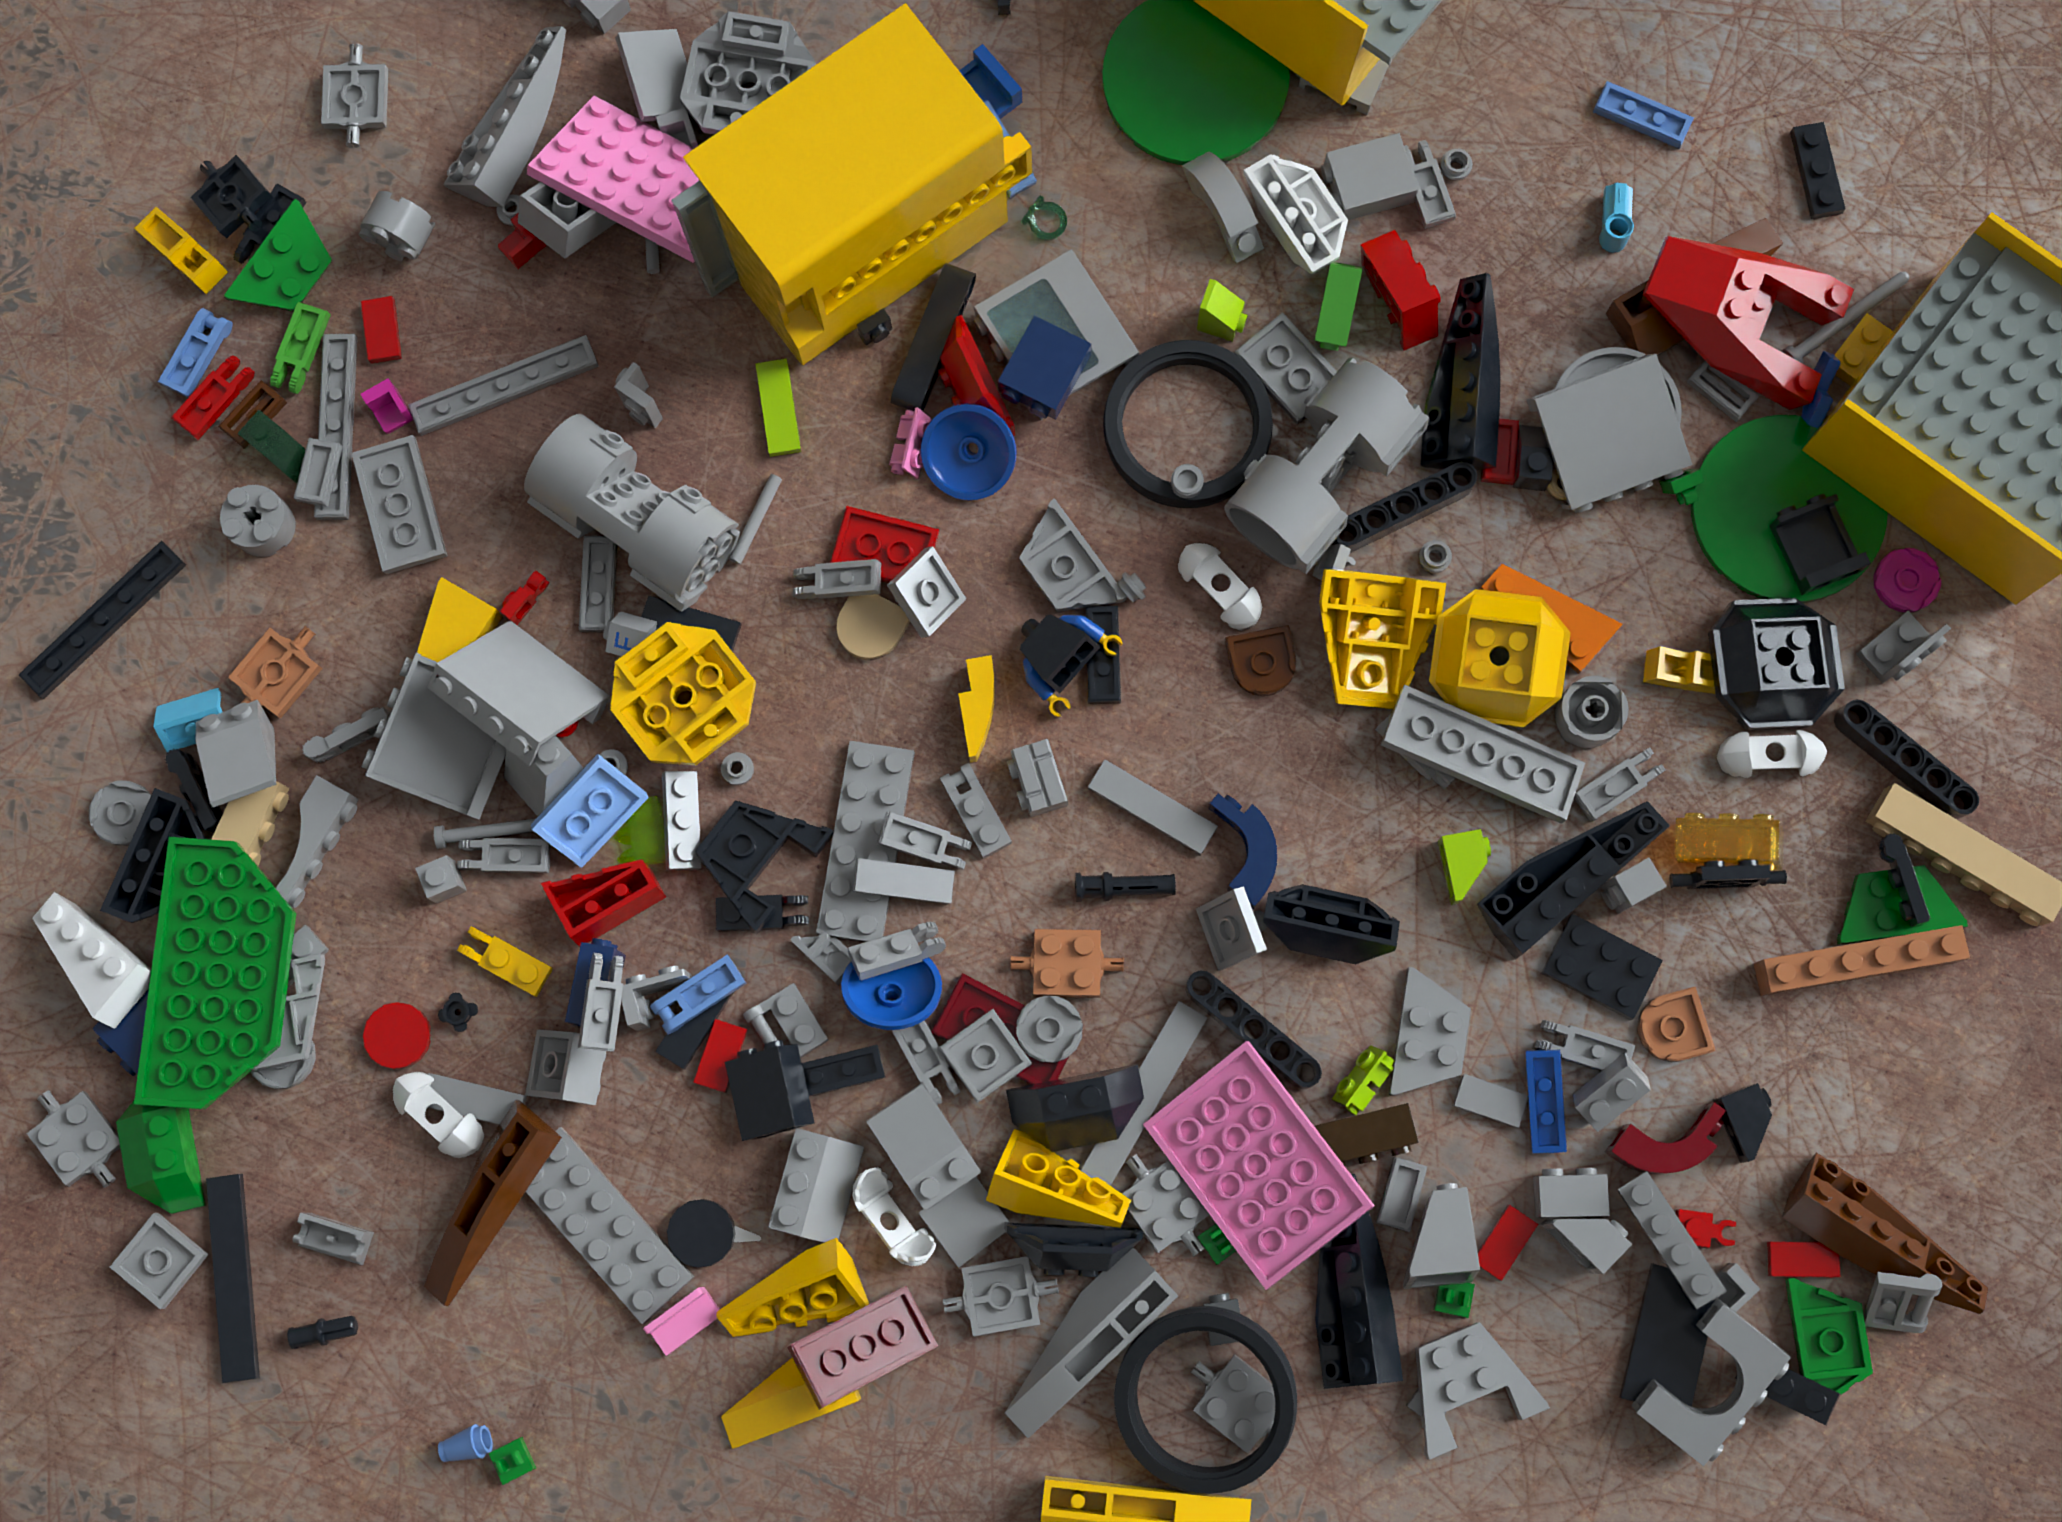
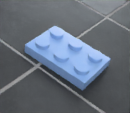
[531,754,648,868]

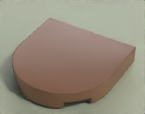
[1638,987,1716,1062]

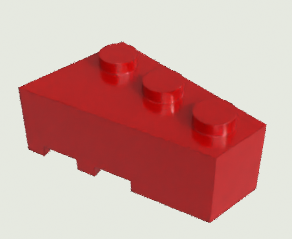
[1360,230,1441,351]
[541,859,666,947]

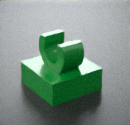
[1659,469,1704,505]
[1197,1223,1236,1265]
[1433,1283,1475,1318]
[489,1437,536,1485]

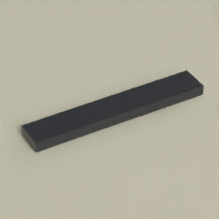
[19,540,186,699]
[206,1174,260,1383]

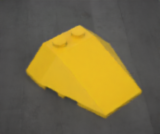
[1319,569,1446,709]

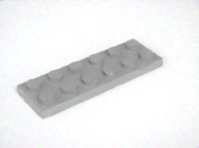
[1380,685,1585,824]
[816,741,915,942]
[526,1127,694,1324]

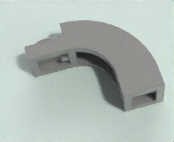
[1182,152,1264,263]

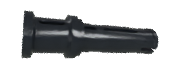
[1075,872,1176,902]

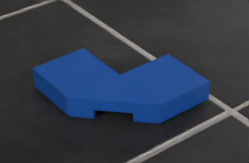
[1801,351,1841,428]

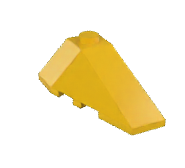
[986,1129,1131,1228]
[716,1238,869,1337]
[721,1358,861,1449]

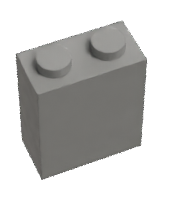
[1321,133,1418,220]

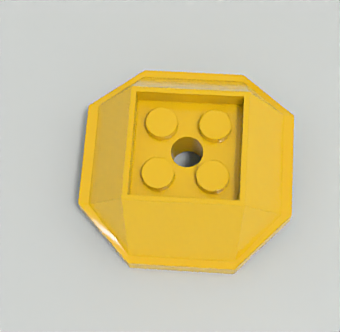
[1429,589,1571,728]
[610,622,756,766]

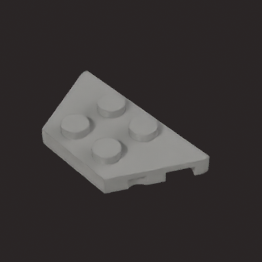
[1019,498,1127,612]
[1389,967,1471,1096]

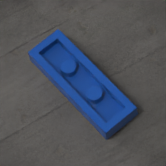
[1526,1049,1567,1153]

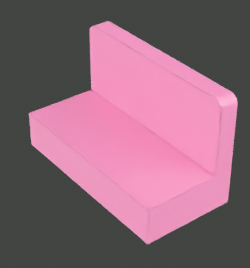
[643,1287,720,1356]

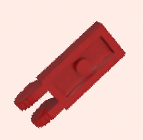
[171,355,255,440]

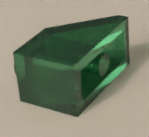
[238,410,306,483]

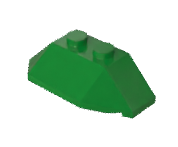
[116,1100,206,1214]

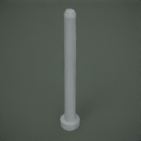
[1782,272,1910,363]
[434,818,536,849]

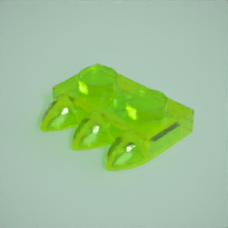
[614,796,665,865]

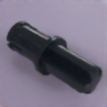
[287,1316,358,1349]

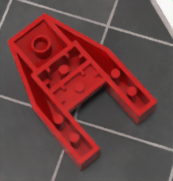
[1643,236,1854,410]

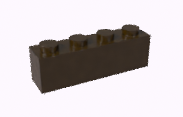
[1314,1103,1419,1167]

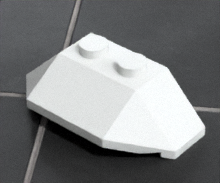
[1244,154,1348,274]

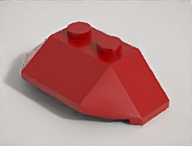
[938,315,1015,436]

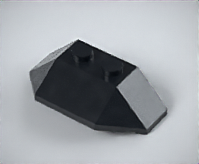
[100,788,205,923]
[1263,884,1400,965]
[1006,1064,1144,1152]
[1004,1222,1143,1277]

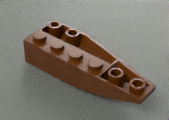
[1606,218,1783,356]
[424,1099,562,1307]
[1782,1152,1988,1314]

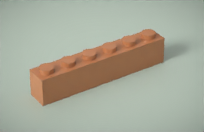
[1754,925,1970,996]

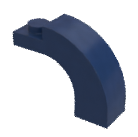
[1208,793,1278,911]

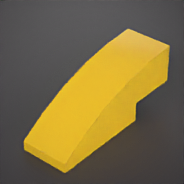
[134,207,228,294]
[1643,646,1715,694]
[958,655,995,763]

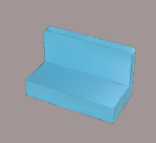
[153,688,223,752]

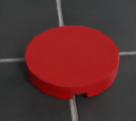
[363,1002,431,1069]

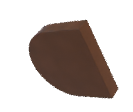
[1225,625,1296,696]

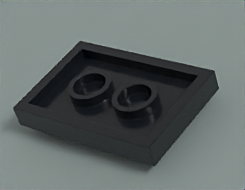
[1541,914,1663,1020]

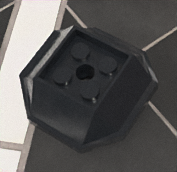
[1708,598,1845,731]

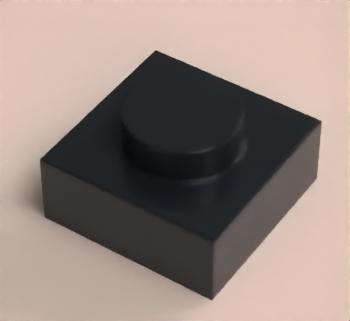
[857,308,892,345]

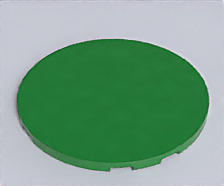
[1102,0,1290,165]
[1691,415,1888,603]

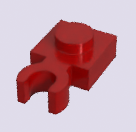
[500,570,550,625]
[1676,1209,1736,1248]

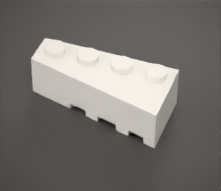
[32,892,151,1029]

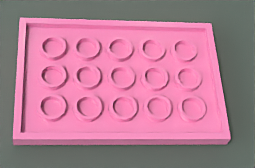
[527,96,699,263]
[1143,1041,1375,1290]

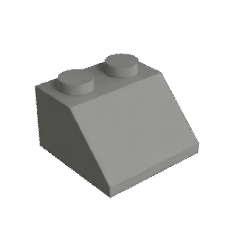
[525,1029,606,1105]
[1541,1219,1632,1274]

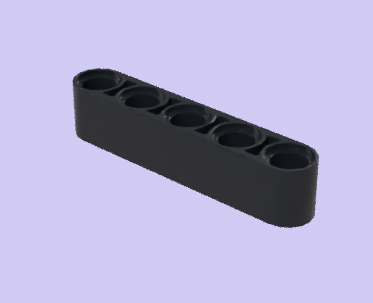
[890,263,976,411]
[1331,462,1477,553]
[1834,699,1979,819]
[1186,970,1322,1089]

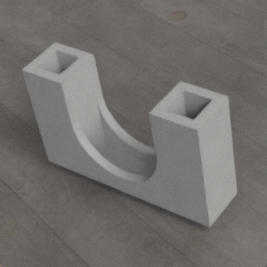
[1631,1298,1791,1466]

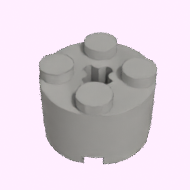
[358,191,435,261]
[220,485,296,557]
[1555,676,1629,748]

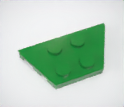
[224,199,332,312]
[1837,865,1968,945]
[1785,1278,1873,1396]

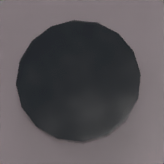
[667,1199,736,1268]

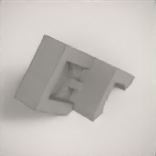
[790,934,851,985]

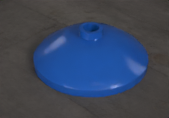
[921,404,1017,500]
[841,957,942,1030]

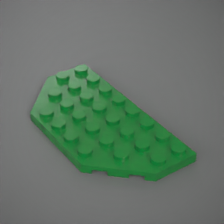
[134,837,296,1110]

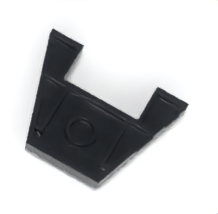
[695,800,834,935]

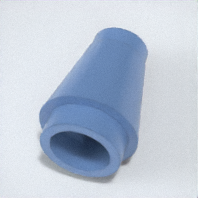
[438,1424,493,1462]

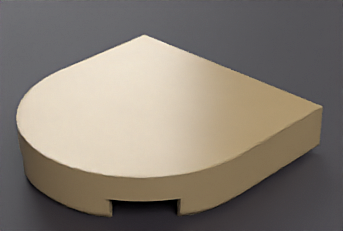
[837,594,910,660]

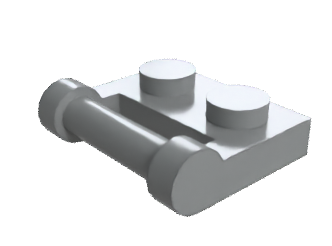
[743,983,829,1058]
[1863,1272,1942,1333]

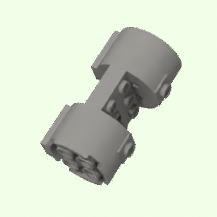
[1224,357,1429,574]
[524,414,740,612]

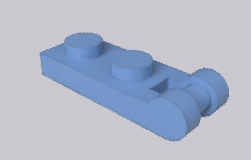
[158,308,233,398]
[650,954,747,1035]

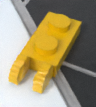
[457,926,553,997]

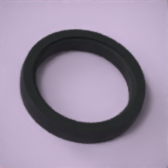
[1103,340,1273,508]
[1114,1306,1297,1494]

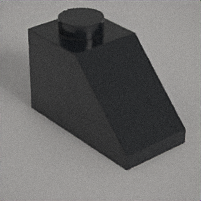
[1513,425,1553,491]
[1713,1083,1772,1163]

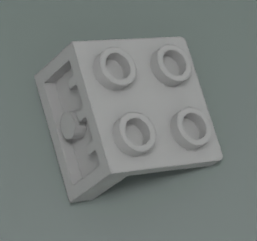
[1856,611,1951,683]
[621,966,693,1031]

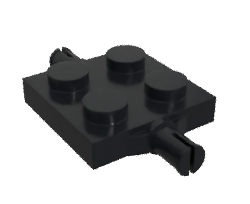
[191,155,273,238]
[1669,860,1787,889]

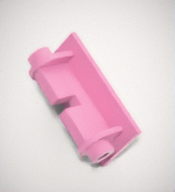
[889,407,932,479]

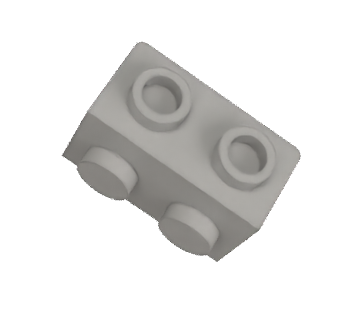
[614,362,663,428]

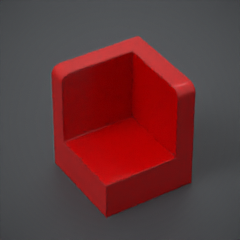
[498,213,546,269]

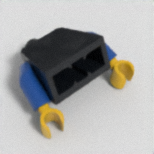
[1020,614,1123,717]

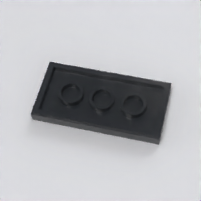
[1619,1263,1717,1406]

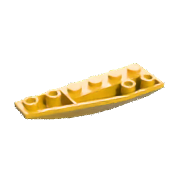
[1041,1476,1252,1522]

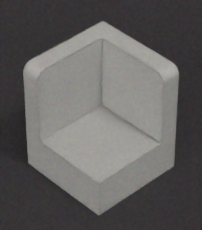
[656,107,698,149]
[1716,1263,1760,1312]

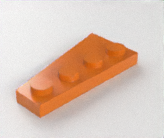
[1480,564,1623,674]

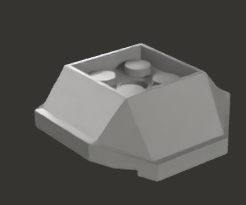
[680,11,816,134]

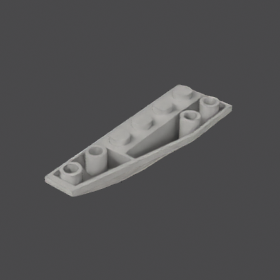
[443,26,566,207]
[1005,1248,1178,1438]

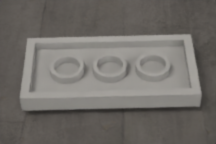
[351,435,448,574]

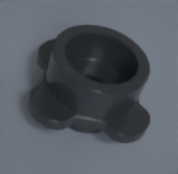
[438,993,478,1032]

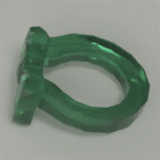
[1021,195,1067,240]

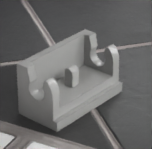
[293,1213,374,1265]

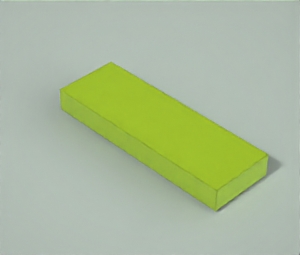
[755,358,801,457]

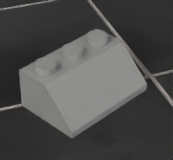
[768,1128,864,1242]

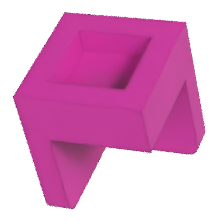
[361,378,414,434]

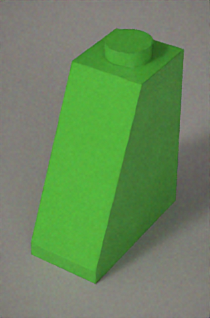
[1314,262,1362,351]

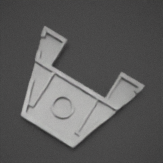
[252,954,325,1071]
[1415,1322,1550,1460]

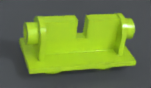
[1332,1045,1395,1116]

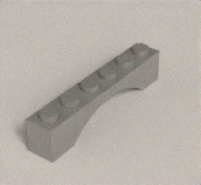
[276,775,359,909]

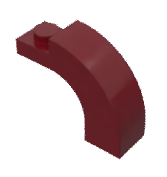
[1605,1102,1726,1174]

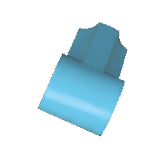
[1599,183,1634,253]

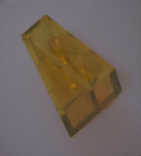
[1675,813,1784,870]

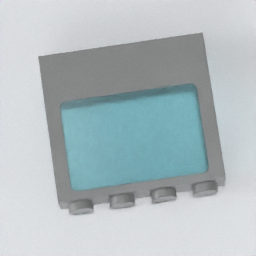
[972,249,1139,420]

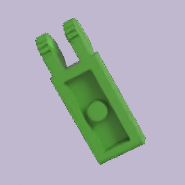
[270,302,331,394]

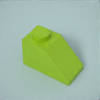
[1197,279,1248,342]
[1437,829,1491,905]

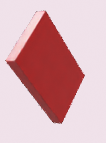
[830,506,940,584]

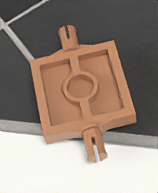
[228,626,323,718]
[1011,929,1124,998]

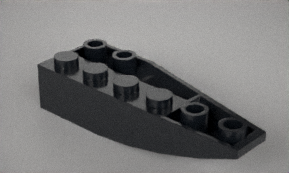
[1420,273,1500,471]
[1477,801,1670,959]
[1315,1174,1403,1389]

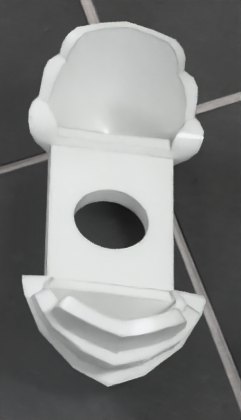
[1178,543,1262,631]
[1717,730,1827,778]
[393,1072,484,1158]
[852,1167,936,1266]

